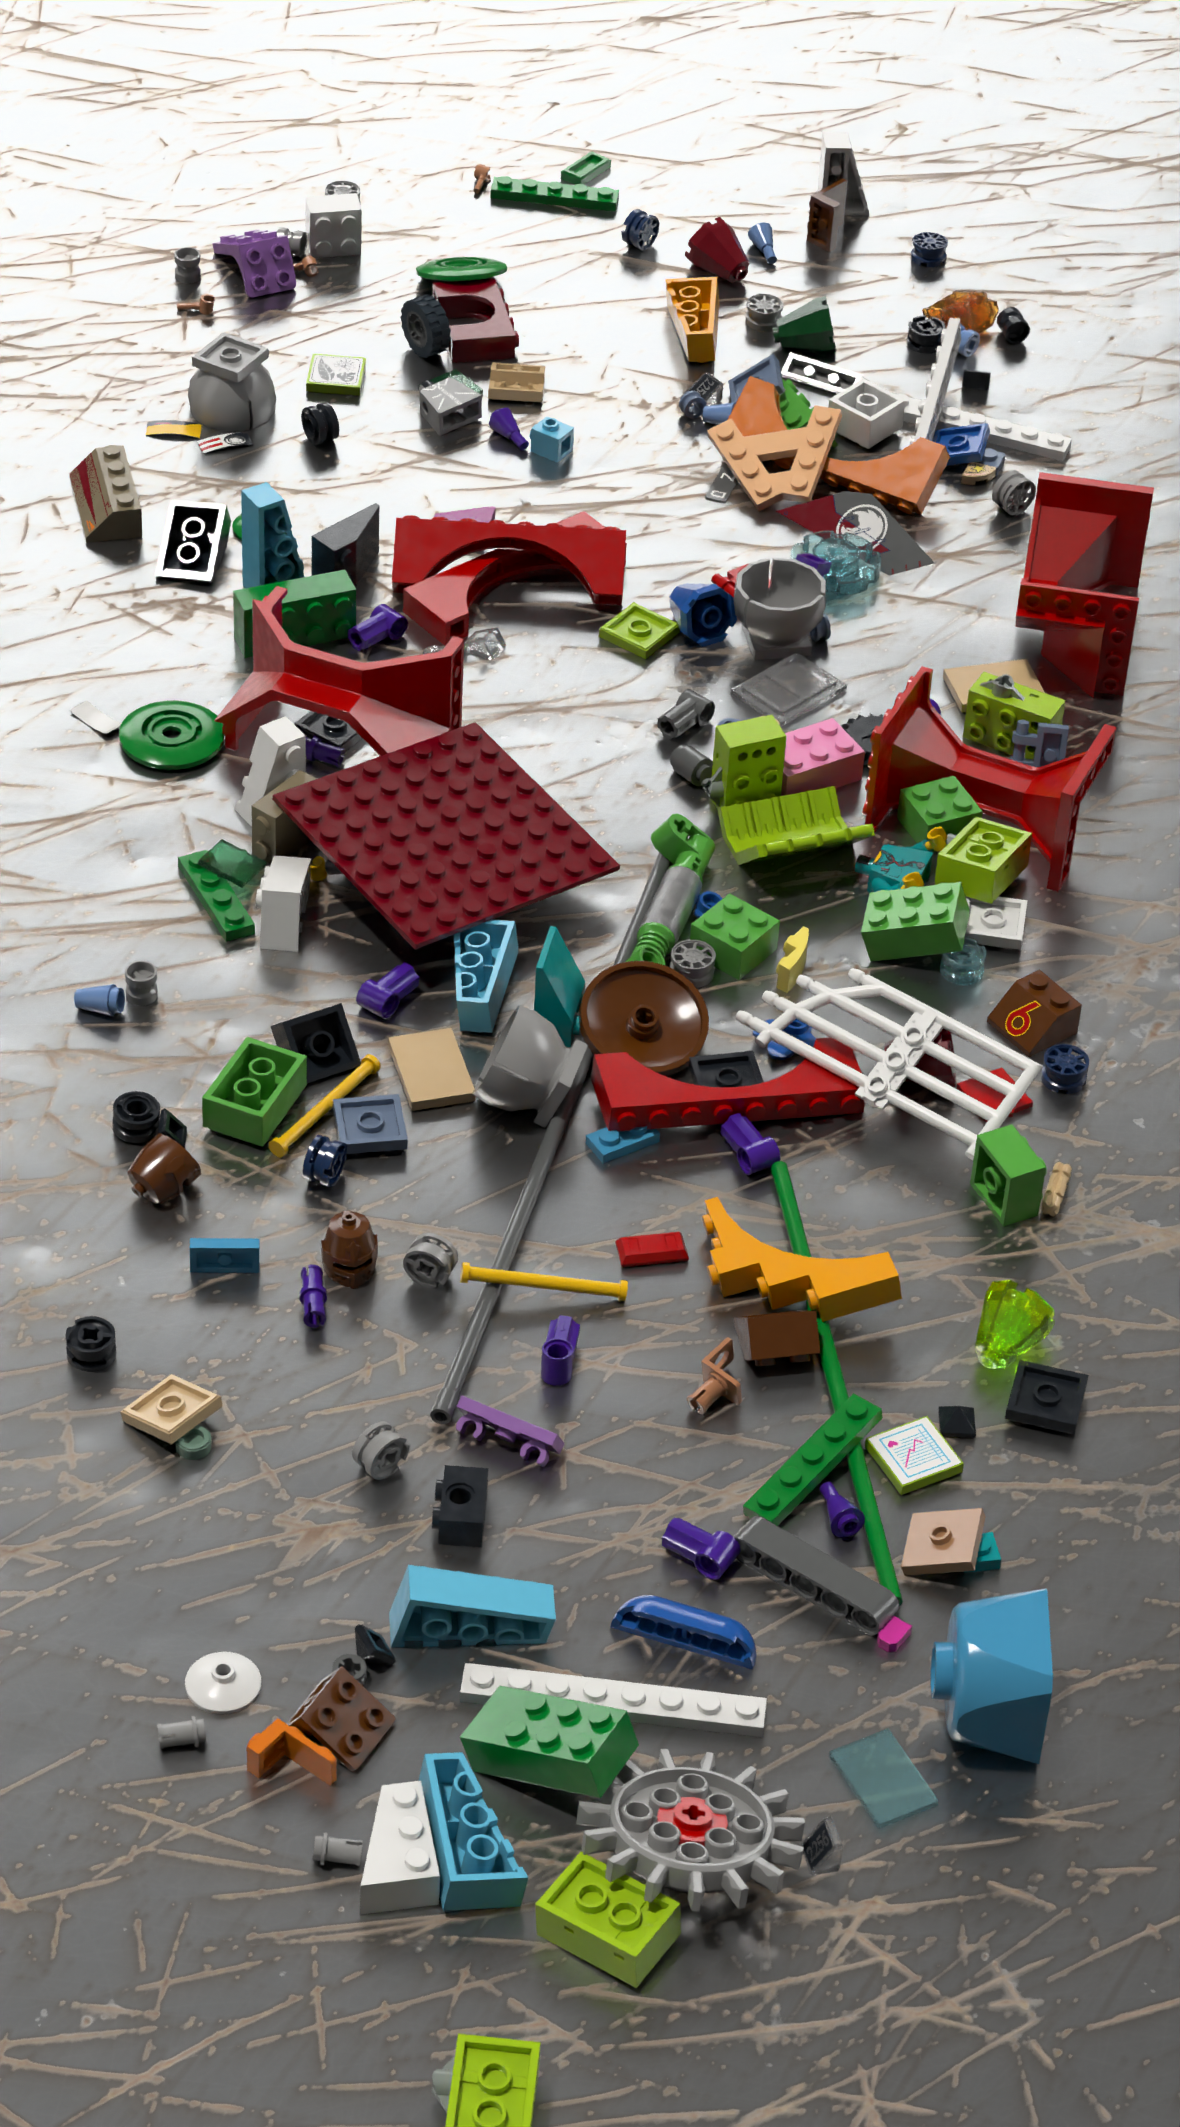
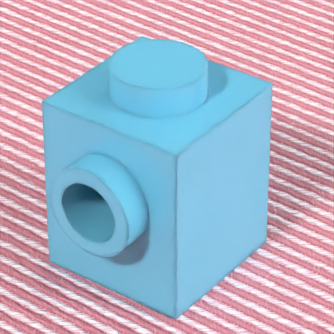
[530,416,574,463]

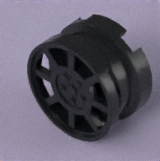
[906,315,945,354]
[65,1316,116,1372]

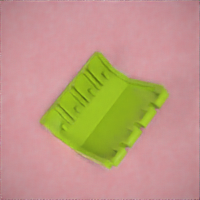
[717,786,875,865]

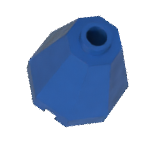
[669,583,737,647]

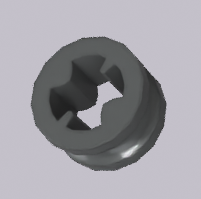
[332,1654,367,1686]

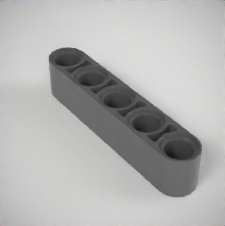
[733,1516,900,1635]

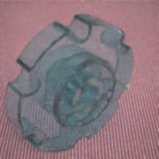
[790,531,881,596]

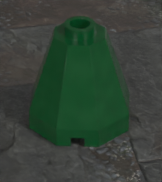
[772,296,836,354]

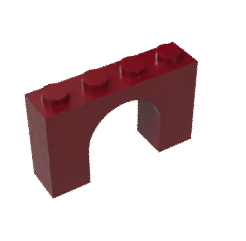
[433,278,519,363]

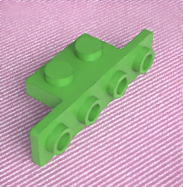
[779,378,838,448]

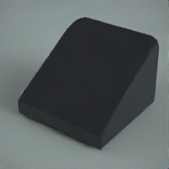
[962,369,991,390]

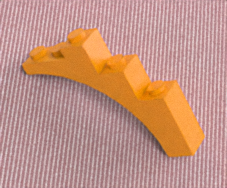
[702,1197,902,1322]

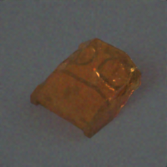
[922,290,999,333]

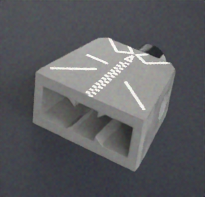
[419,378,482,436]

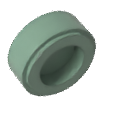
[175,1425,212,1460]

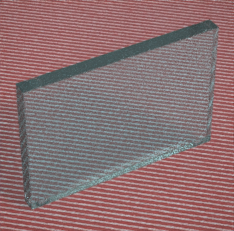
[829,1729,939,1829]

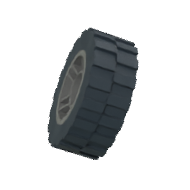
[400,295,451,358]

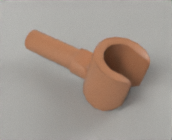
[473,164,491,194]
[293,256,319,276]
[177,294,215,315]

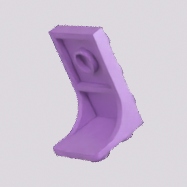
[212,229,296,297]

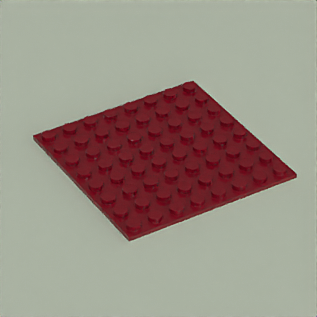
[272,722,620,949]

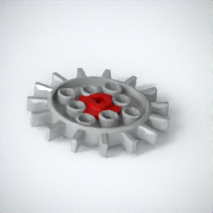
[576,1749,805,1911]

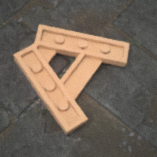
[707,405,842,511]

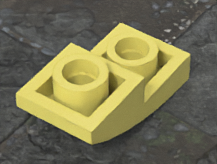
[776,926,809,993]

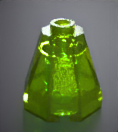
[975,1280,1055,1369]

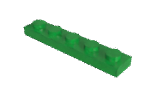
[490,176,619,212]
[743,1393,883,1526]

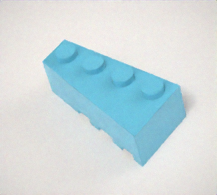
[241,482,305,588]
[454,920,519,1033]
[389,1565,556,1648]
[418,1752,528,1911]

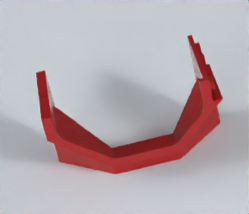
[1015,472,1154,698]
[214,586,464,756]
[862,666,1116,892]

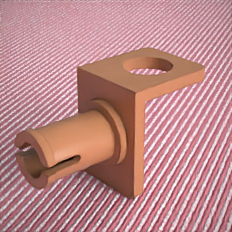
[687,1337,742,1415]

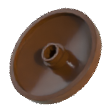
[579,961,709,1077]

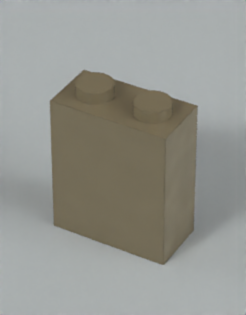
[251,770,316,864]

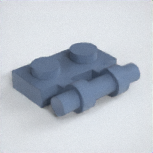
[1009,720,1069,767]

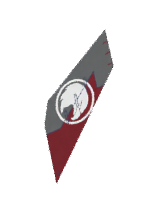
[776,491,934,576]

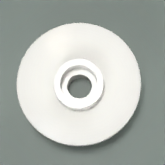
[185,1652,261,1714]

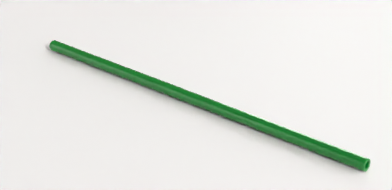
[771,1161,903,1606]

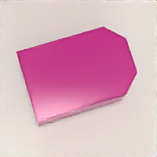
[877,1616,912,1652]

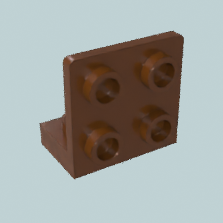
[807,179,848,252]
[287,1666,395,1771]

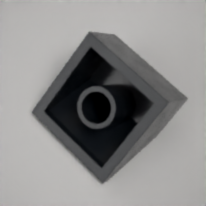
[270,1003,361,1083]

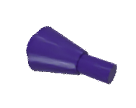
[489,408,529,451]
[820,1482,865,1538]

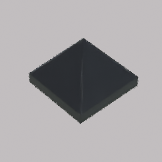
[157,1108,187,1148]
[938,1406,976,1438]
[355,1624,396,1665]

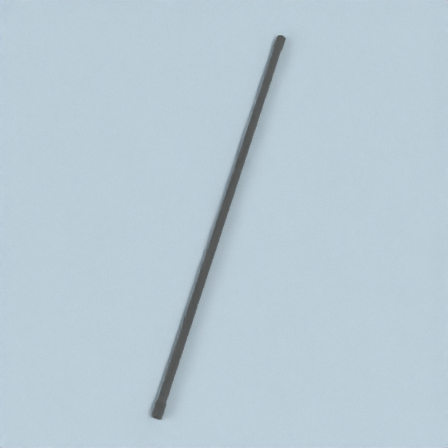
[430,853,671,1425]

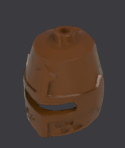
[128,1133,202,1205]
[321,1210,378,1289]

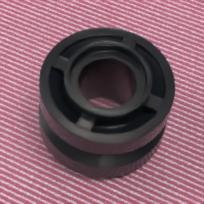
[301,402,339,445]
[112,1091,160,1143]

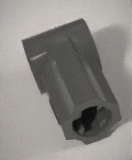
[657,689,715,740]

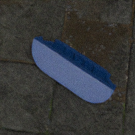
[610,1595,756,1670]

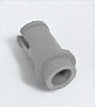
[157,1716,206,1749]
[313,1833,363,1866]

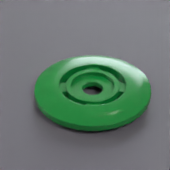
[416,256,507,281]
[119,700,225,770]

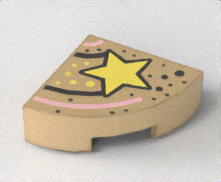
[961,462,996,485]

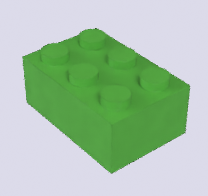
[861,882,970,962]
[202,1037,307,1147]

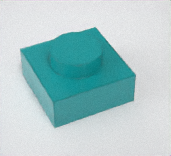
[964,1532,1001,1573]

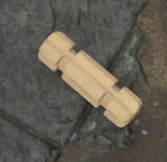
[1041,1162,1072,1216]

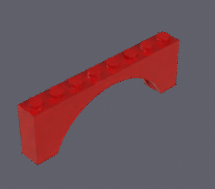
[403,511,627,646]
[392,515,626,605]
[591,1037,865,1132]

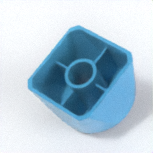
[930,1589,1053,1764]

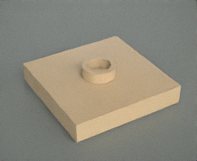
[120,1374,223,1444]

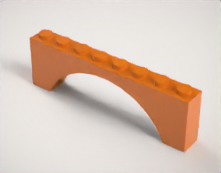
[728,376,950,515]

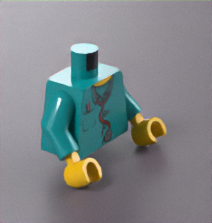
[855,826,948,894]

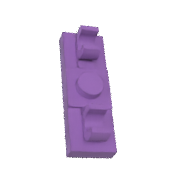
[456,1396,565,1467]

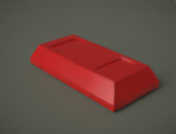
[615,1232,689,1267]

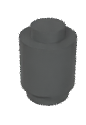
[670,745,713,786]

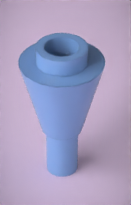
[748,222,777,264]

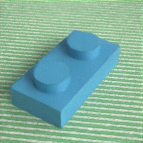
[586,1126,660,1163]
[190,1238,260,1273]

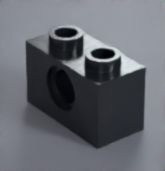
[432,1465,488,1547]

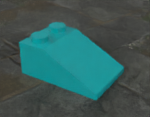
[534,926,586,1047]

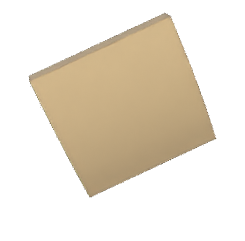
[488,362,546,402]

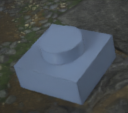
[976,448,1006,477]

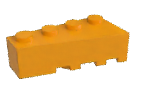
[665,277,719,363]

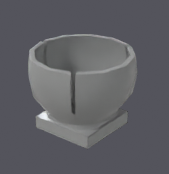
[188,332,277,432]
[734,557,826,660]
[472,1005,588,1128]

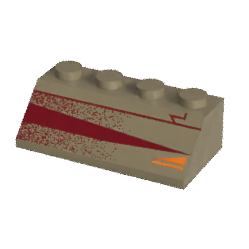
[69,445,143,543]

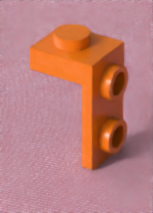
[246,1718,337,1786]

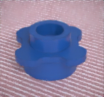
[694,891,722,918]

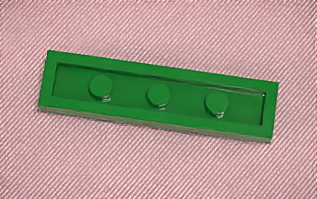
[178,850,255,942]

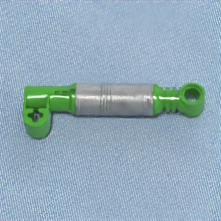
[625,814,715,965]

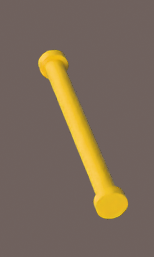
[269,1054,381,1158]
[460,1262,628,1301]

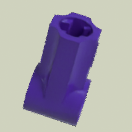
[348,604,408,652]
[356,962,419,1019]
[721,1113,781,1175]
[540,1315,580,1386]
[662,1517,741,1580]

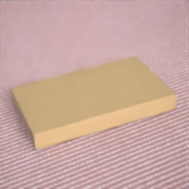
[943,659,1045,713]
[388,1028,476,1111]

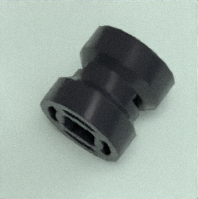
[996,307,1030,344]

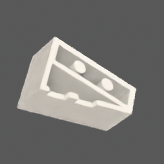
[817,132,870,215]
[234,716,306,827]
[256,856,311,952]
[360,1781,440,1915]

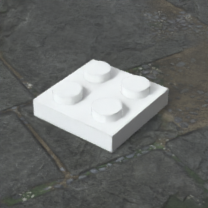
[964,896,1028,950]

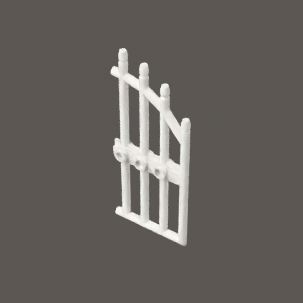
[735,968,1043,1160]

